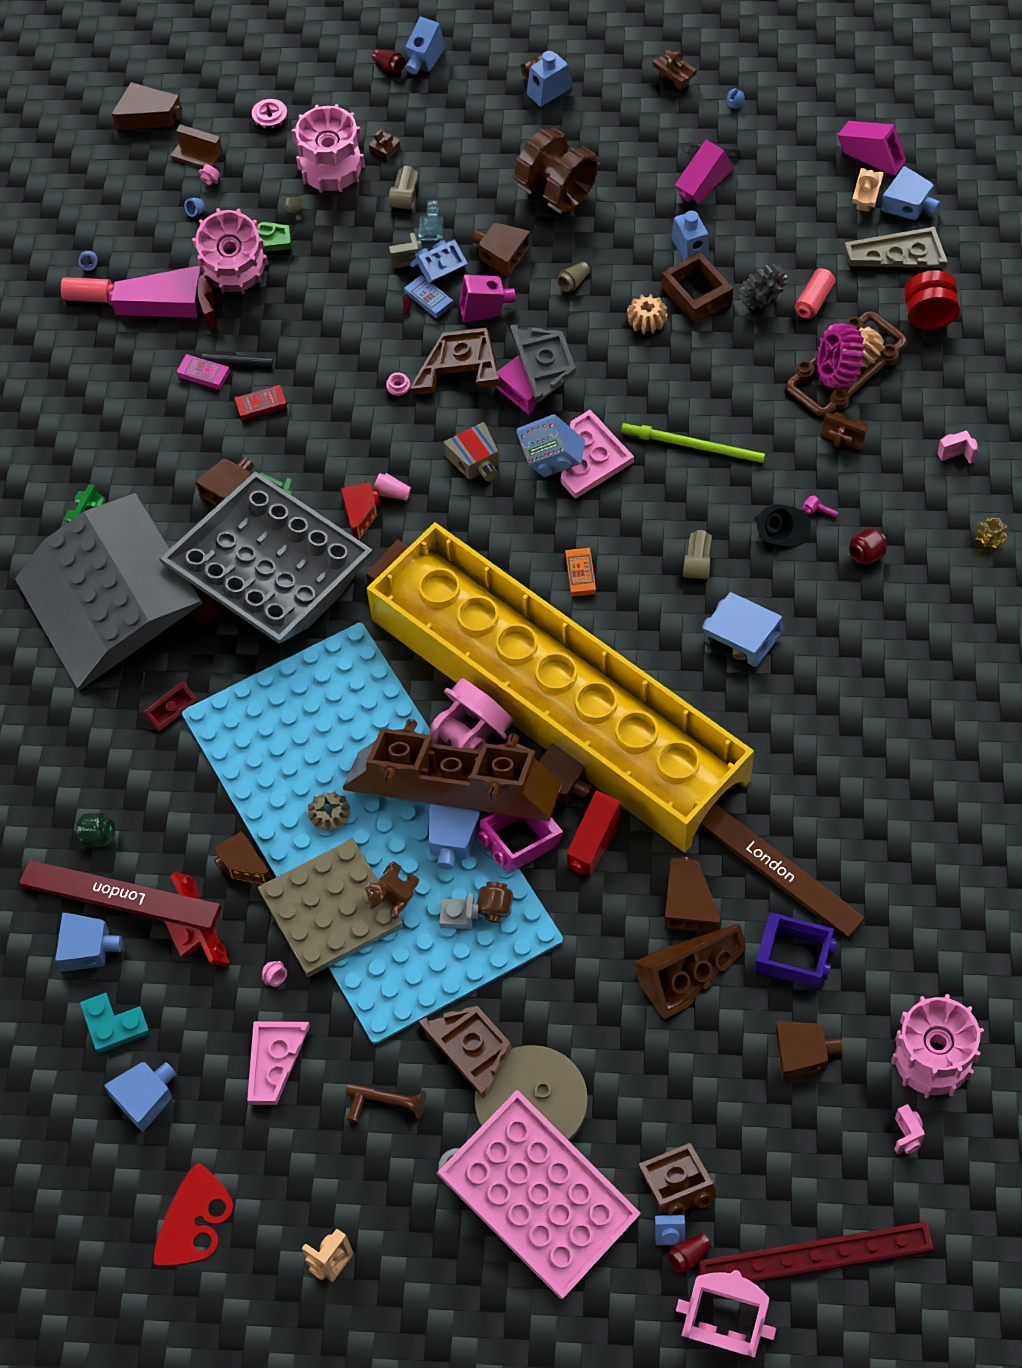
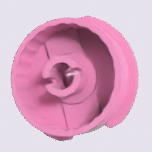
[429,678,514,750]

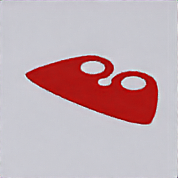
[153,1164,233,1266]

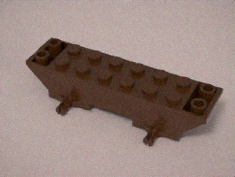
[343,719,562,821]

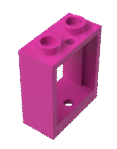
[477,813,563,874]

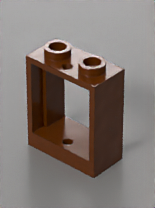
[662,252,733,324]

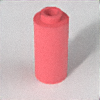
[795,268,836,318]
[61,277,114,303]

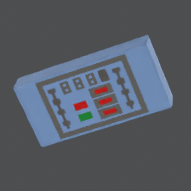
[404,275,453,319]

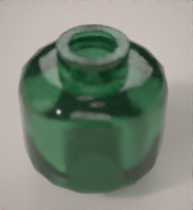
[74,813,116,847]

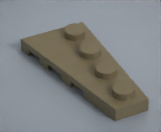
[844,227,947,268]

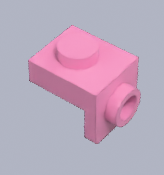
[937,430,979,464]
[894,1104,925,1155]

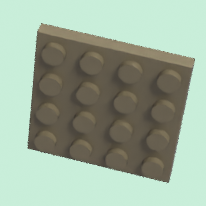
[258,838,404,978]

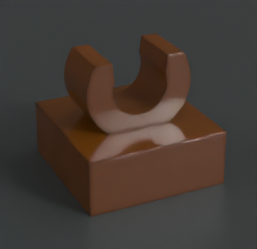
[369,129,400,160]

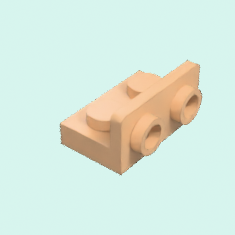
[302,1229,354,1282]

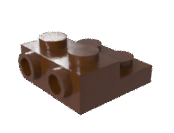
[638,1143,716,1216]

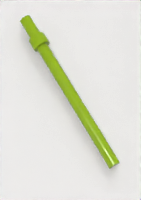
[621,423,765,463]

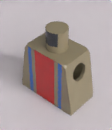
[444,422,499,481]

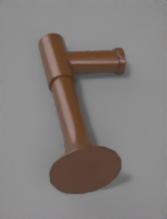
[346,1083,426,1123]

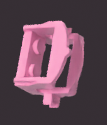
[676,1270,777,1358]

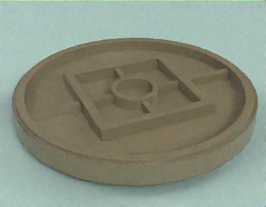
[475,1045,588,1141]

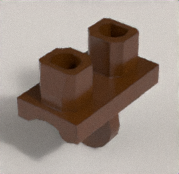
[653,50,697,90]
[820,412,868,450]

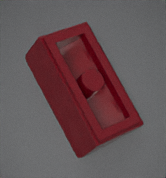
[140,681,199,732]

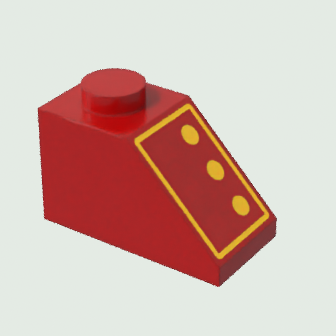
[341,482,380,540]

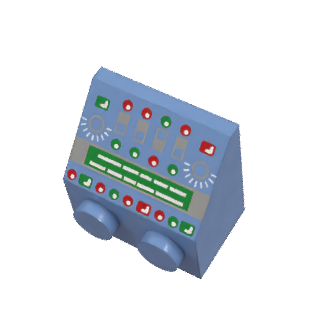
[517,414,585,477]

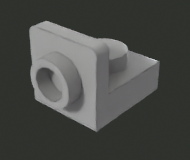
[440,894,479,929]

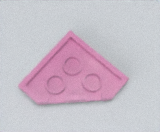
[561,410,634,499]

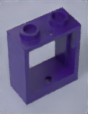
[755,912,837,988]

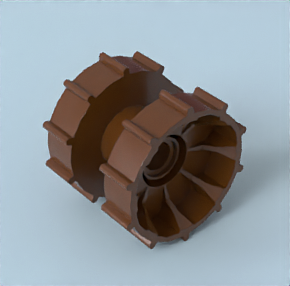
[513,127,600,214]

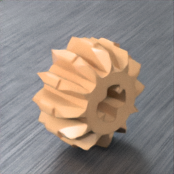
[627,294,667,335]
[859,327,885,368]

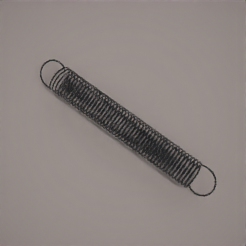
[682,145,748,159]

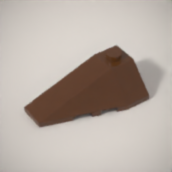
[634,924,746,1019]

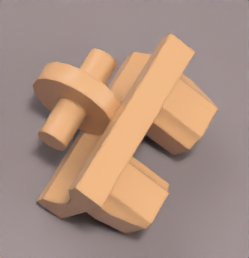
[852,168,884,212]

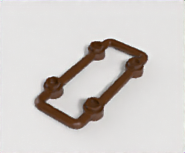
[786,311,908,417]

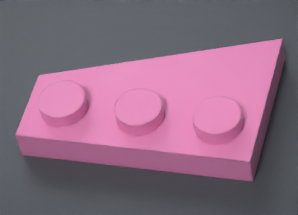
[247,1022,310,1105]

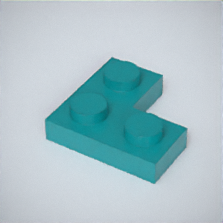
[80,993,150,1054]

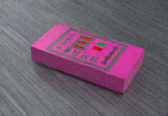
[176,354,230,390]

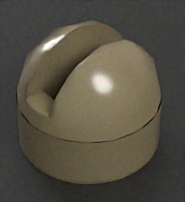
[284,197,302,213]

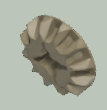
[308,791,350,831]

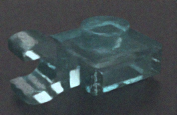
[419,200,444,240]

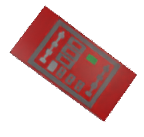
[235,385,287,421]

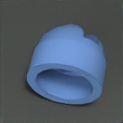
[727,88,745,109]
[185,197,205,217]
[78,251,98,271]

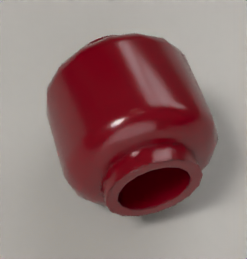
[849,528,887,565]

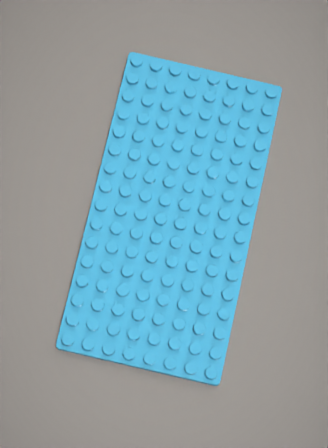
[182,623,563,1044]

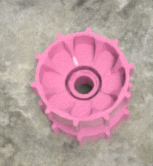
[292,104,365,193]
[192,208,268,294]
[891,994,984,1098]

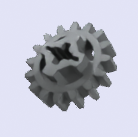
[739,264,788,310]

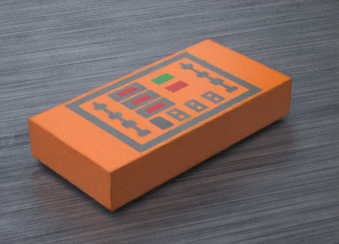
[565,548,596,597]

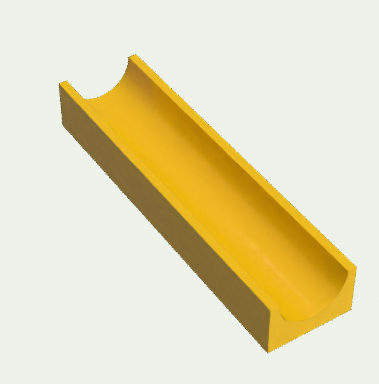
[367,522,754,853]

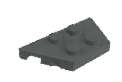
[510,325,576,402]

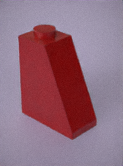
[567,790,620,876]

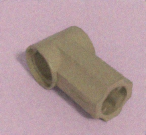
[389,166,418,210]
[683,530,712,580]

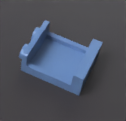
[702,592,784,667]

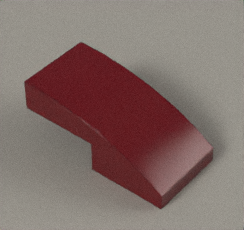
[197,275,216,328]

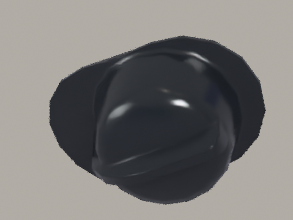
[754,504,811,547]

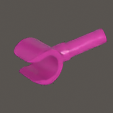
[802,496,838,518]

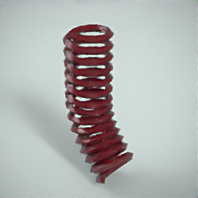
[402,294,410,315]

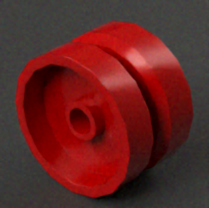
[904,270,960,329]

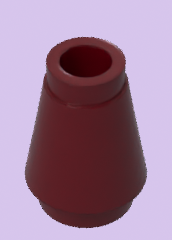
[372,49,405,74]
[667,1233,711,1273]

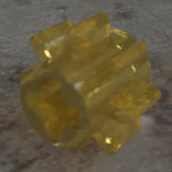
[976,516,1008,548]

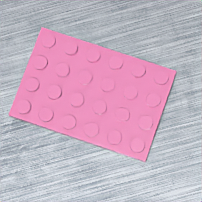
[436,1090,641,1299]

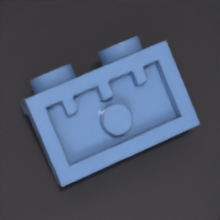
[410,239,468,283]

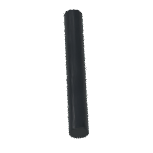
[202,353,273,368]

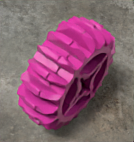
[816,323,865,389]

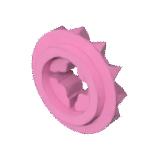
[252,99,287,129]

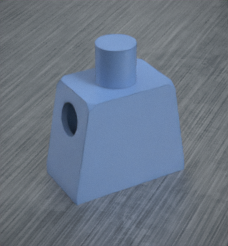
[405,16,445,74]
[527,51,573,107]
[881,166,941,220]
[671,211,709,261]
[429,804,481,870]
[55,913,122,971]
[104,1062,177,1132]

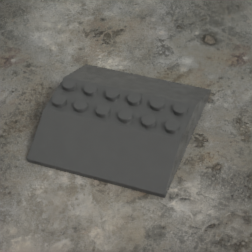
[159,471,372,644]
[15,493,203,691]

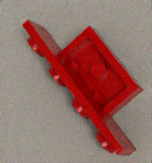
[165,872,230,966]

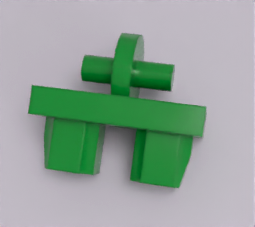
[64,485,106,523]

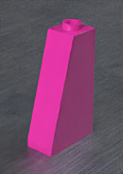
[109,266,202,318]

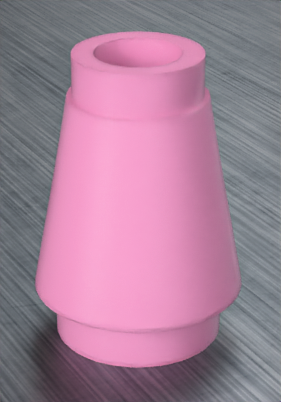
[373,473,411,501]

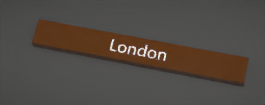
[699,803,865,940]

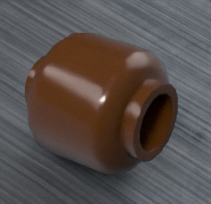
[477,882,513,923]

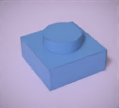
[655,1215,685,1245]

